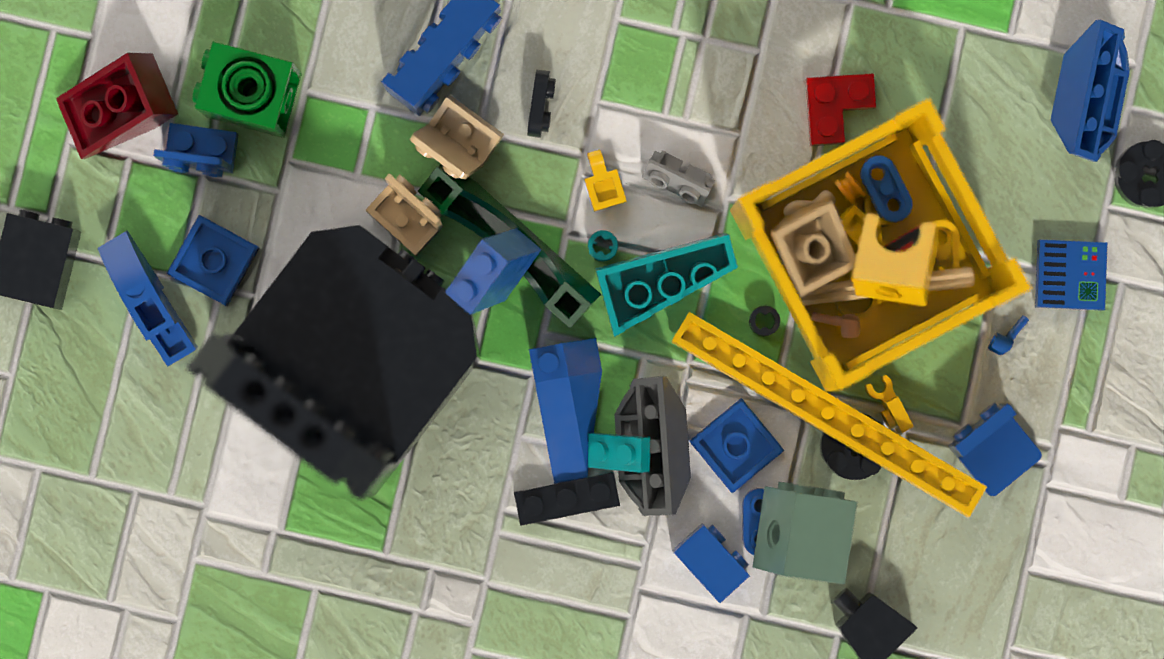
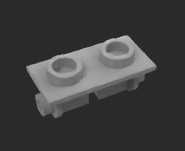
[642,150,715,207]

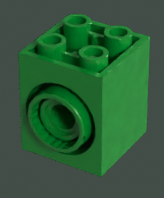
[192,41,302,138]

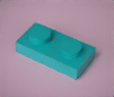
[588,433,650,473]

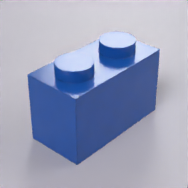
[672,523,750,603]

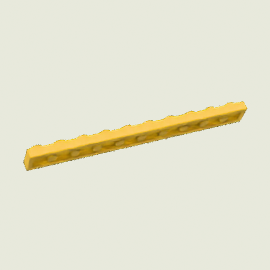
[672,312,987,518]

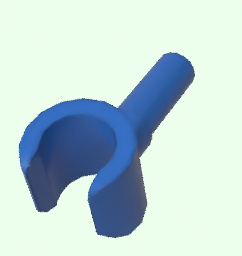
[988,315,1029,355]

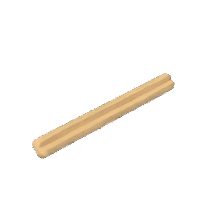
[799,267,974,305]

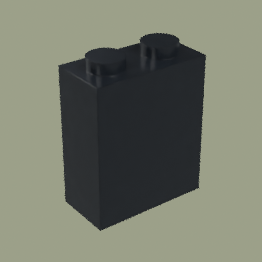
[0,209,81,310]

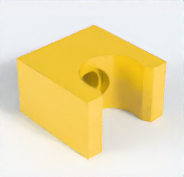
[852,214,939,306]

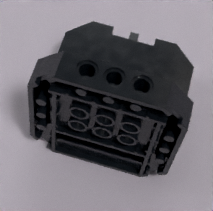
[186,225,481,500]

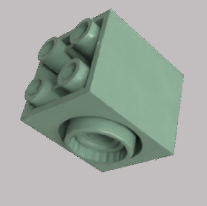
[752,481,857,584]

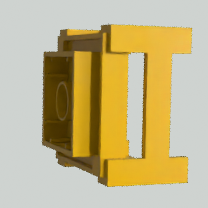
[730,98,1032,392]

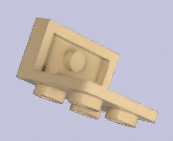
[410,95,504,179]
[365,174,443,256]

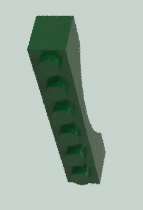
[417,164,601,328]

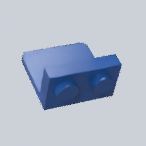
[948,402,1042,496]

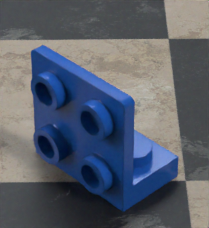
[153,123,239,178]

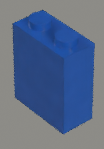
[445,228,542,315]

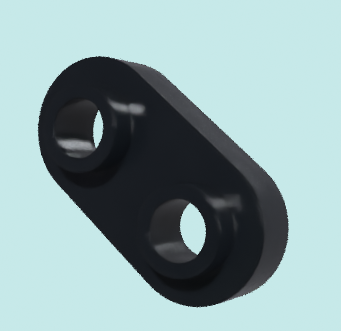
[527,69,556,138]

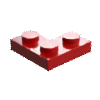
[805,73,876,146]

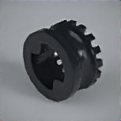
[749,305,780,336]

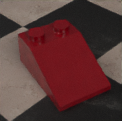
[56,52,178,159]

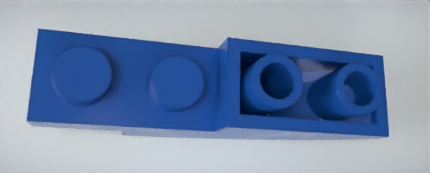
[97,230,198,367]

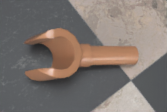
[811,312,860,338]

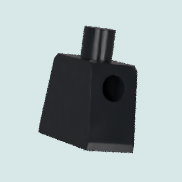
[832,588,918,659]

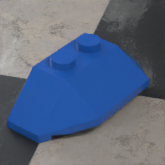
[1050,20,1130,162]

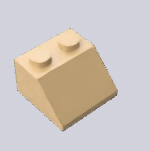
[771,201,856,297]

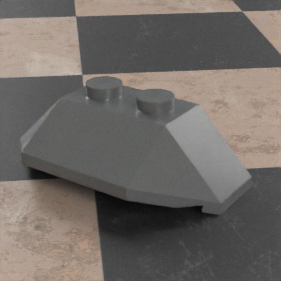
[614,376,691,516]

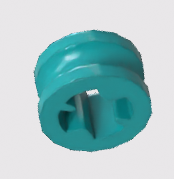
[588,230,618,262]

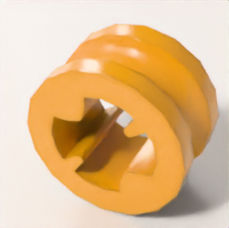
[835,171,868,205]

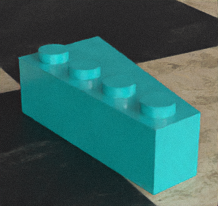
[595,233,738,337]

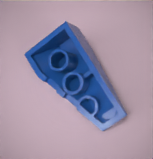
[529,338,602,484]

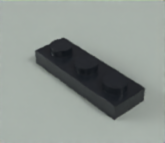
[514,472,620,526]

